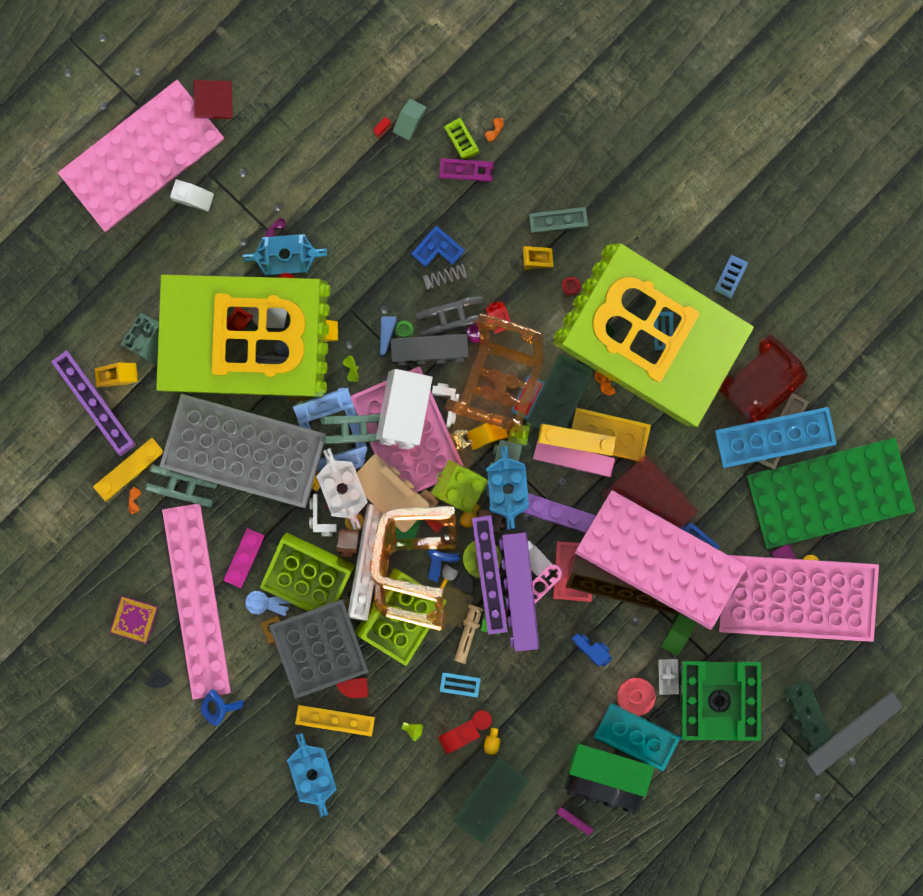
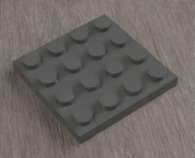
[269,599,369,699]

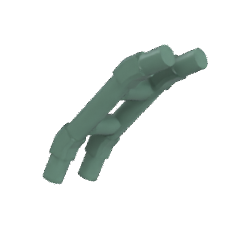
[320,414,380,444]
[145,464,217,507]

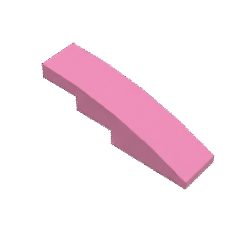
[533,440,615,477]

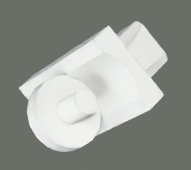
[658,659,679,695]

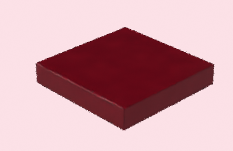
[193,80,233,119]

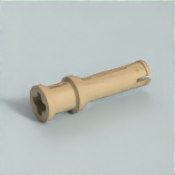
[454,604,485,664]

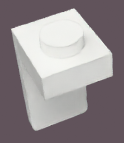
[432,383,459,428]
[309,494,337,537]
[528,540,555,578]

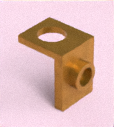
[261,616,280,646]

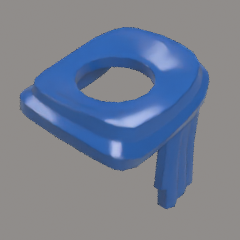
[428,548,460,582]
[201,689,243,726]

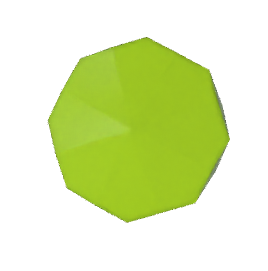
[401,722,423,741]

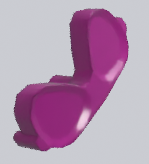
[265,218,286,237]

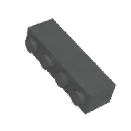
[391,334,469,367]

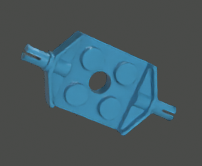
[243,234,327,276]
[486,446,529,530]
[287,733,337,817]

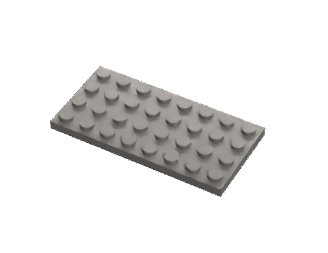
[159,394,327,508]

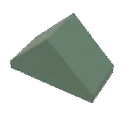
[393,99,427,141]

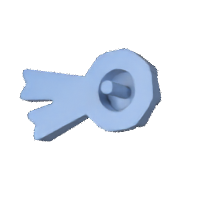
[245,591,291,616]

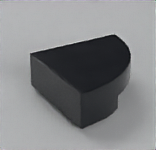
[454,569,473,595]
[145,668,172,688]

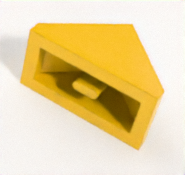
[523,246,554,270]
[466,419,509,451]

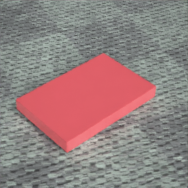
[553,541,592,602]

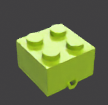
[431,459,488,514]

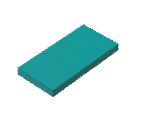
[594,703,680,772]

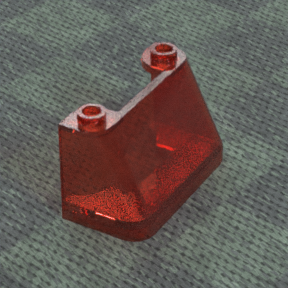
[718,334,808,423]

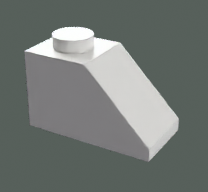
[170,179,214,212]

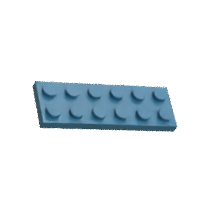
[715,407,837,468]

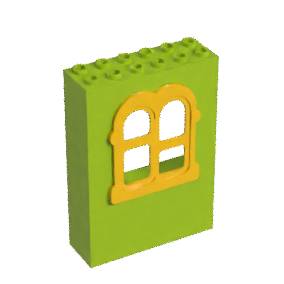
[553,243,754,427]
[156,275,330,397]

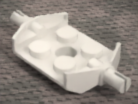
[316,448,368,530]

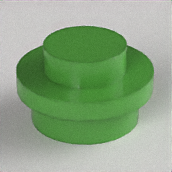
[394,320,414,338]

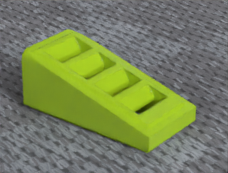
[444,118,480,160]

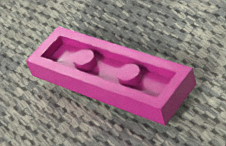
[223,528,265,589]

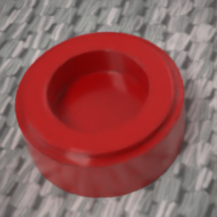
[472,711,492,730]

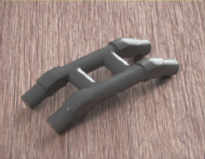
[416,296,488,337]

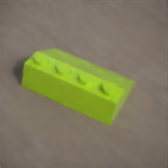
[260,532,356,611]
[354,568,447,666]

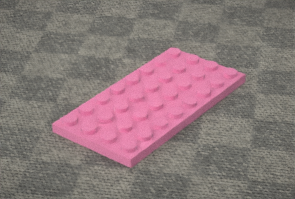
[58,80,224,232]
[575,491,747,630]
[719,555,879,642]

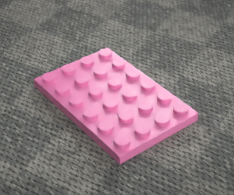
[350,366,463,493]

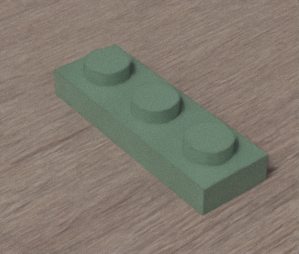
[529,207,588,234]

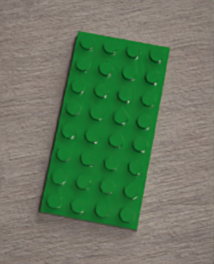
[746,438,916,550]

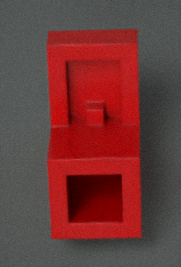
[336,678,368,698]
[437,720,480,755]

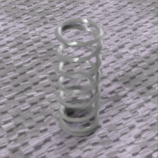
[423,263,467,290]

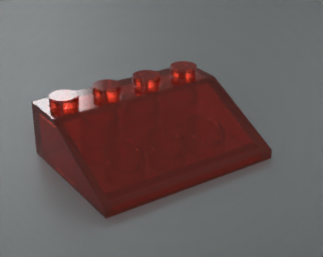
[601,455,698,528]

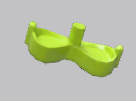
[343,356,359,382]

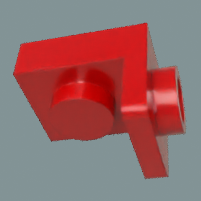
[485,302,513,334]
[227,307,253,341]

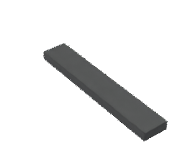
[804,692,903,776]

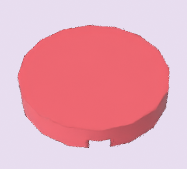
[617,678,656,716]

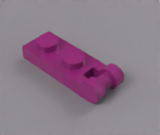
[439,158,494,182]

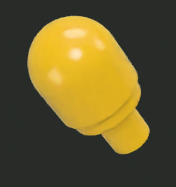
[460,503,481,528]
[484,728,500,755]

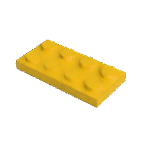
[571,408,651,463]

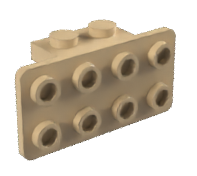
[357,454,429,532]

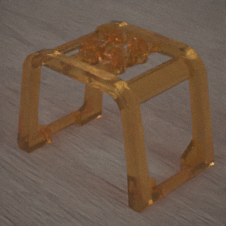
[445,312,544,434]
[370,506,457,630]

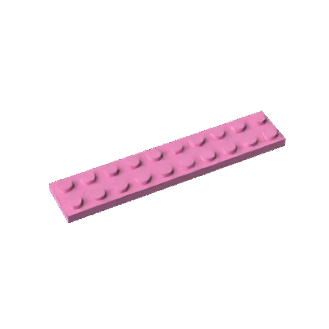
[162,504,231,700]

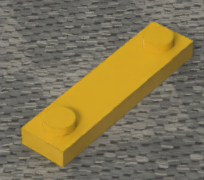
[538,424,616,456]
[93,438,164,501]
[295,705,375,736]

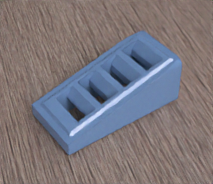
[714,255,748,299]
[380,316,397,357]

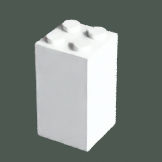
[376,369,433,450]

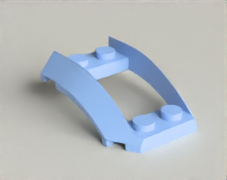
[293,388,367,472]

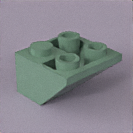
[120,313,159,366]

